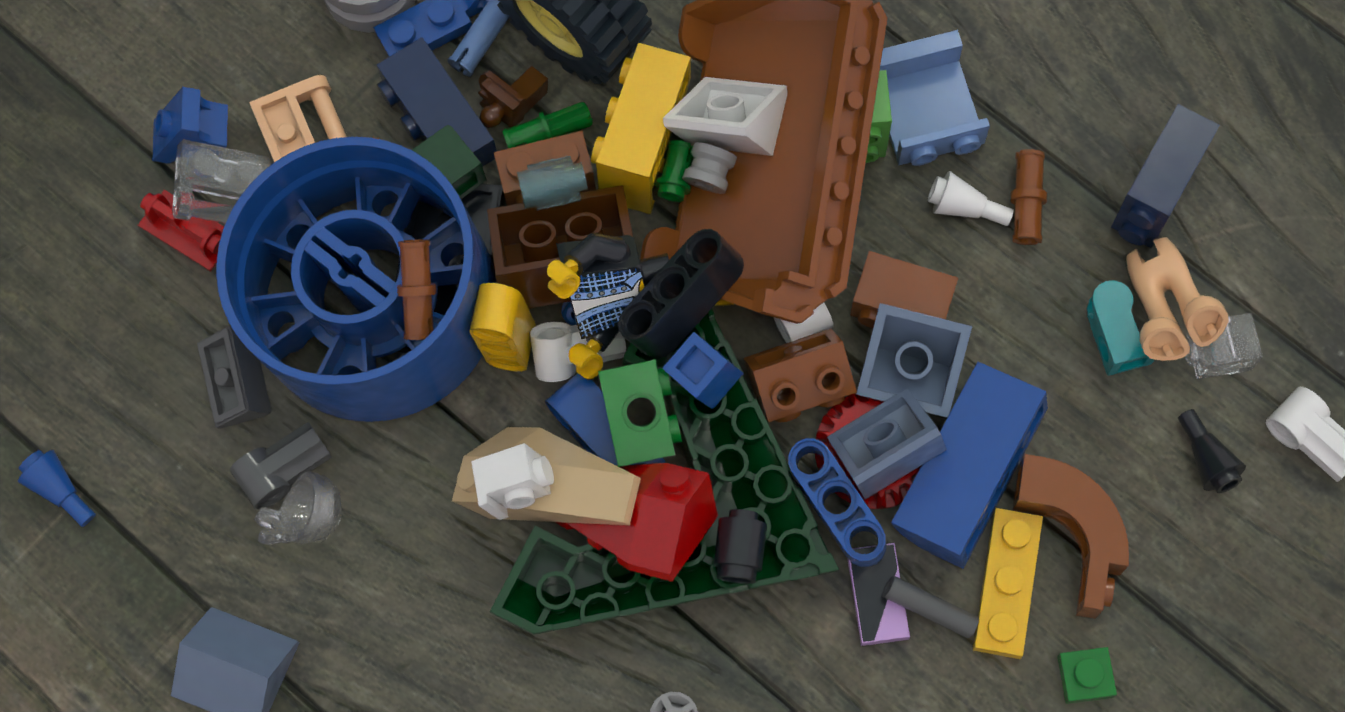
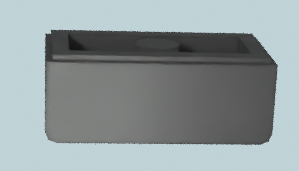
[197,325,271,429]

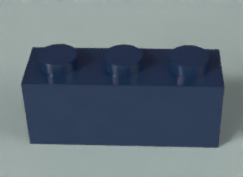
[376,37,497,167]

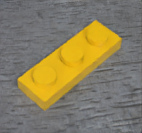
[973,508,1043,659]

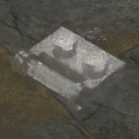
[172,139,270,223]

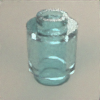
[517,155,588,210]

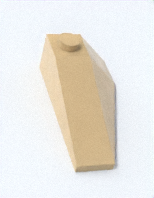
[452,427,641,525]

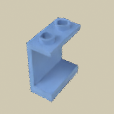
[880,30,990,166]

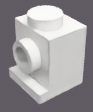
[471,443,554,520]

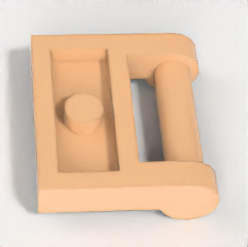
[249,75,347,162]

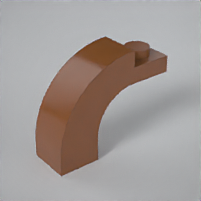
[1012,454,1129,619]

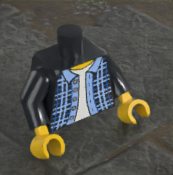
[547,232,669,380]

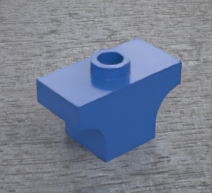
[152,87,228,164]

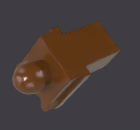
[478,66,548,128]

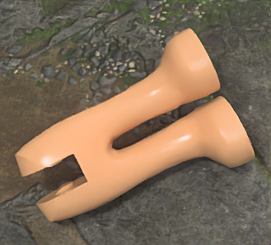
[1126,237,1229,361]

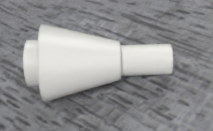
[928,171,1014,226]

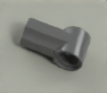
[230,422,332,510]

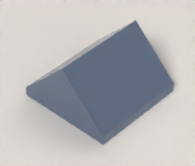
[857,303,972,418]
[827,388,947,499]
[171,607,300,712]

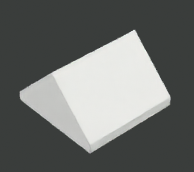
[663,77,788,156]

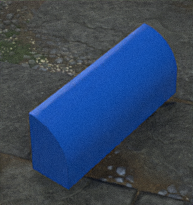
[891,362,1048,569]

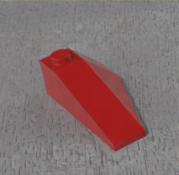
[555,463,718,582]

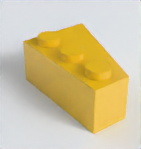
[591,43,691,214]

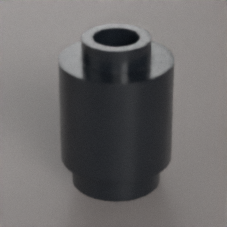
[713,509,767,584]

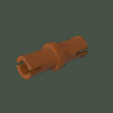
[1011,149,1047,245]
[397,239,436,340]

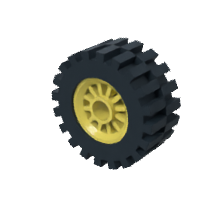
[497,0,652,85]

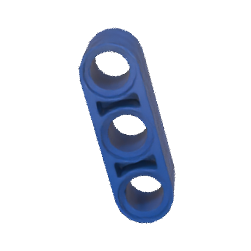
[545,373,666,466]
[788,438,886,567]

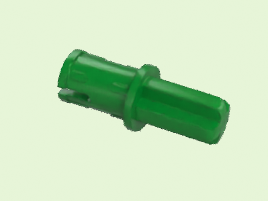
[502,102,593,149]

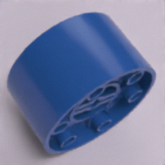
[216,137,497,422]

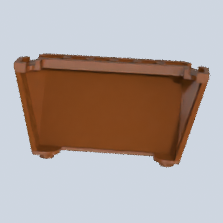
[640,0,887,324]

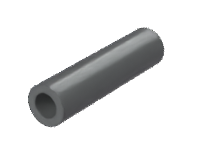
[882,575,979,639]

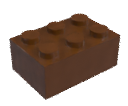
[487,185,633,309]

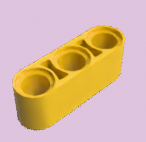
[470,283,536,372]

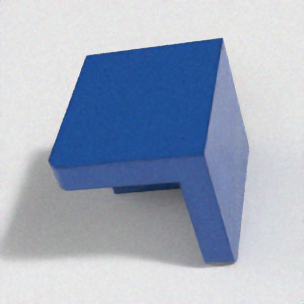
[662,332,744,409]

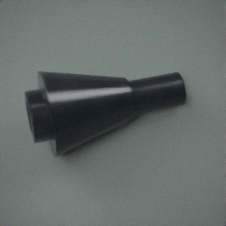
[1178,409,1246,493]

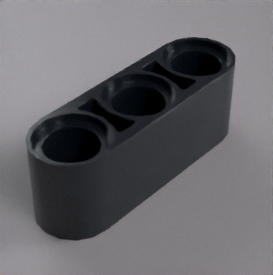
[618,229,744,359]

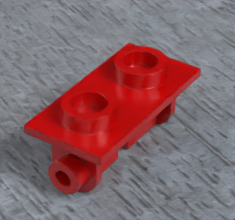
[138,190,224,272]

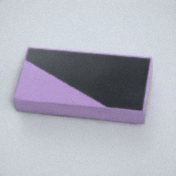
[847,543,910,646]

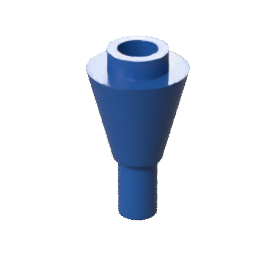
[18,450,96,527]

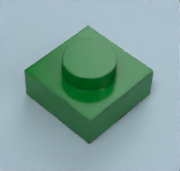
[1057,647,1117,704]

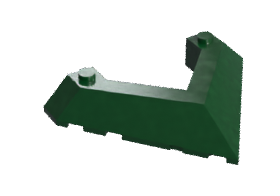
[490,309,839,635]

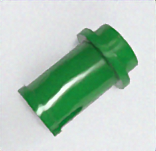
[655,140,694,202]

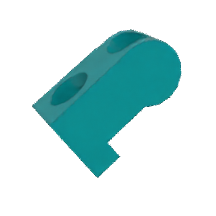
[1086,280,1155,376]

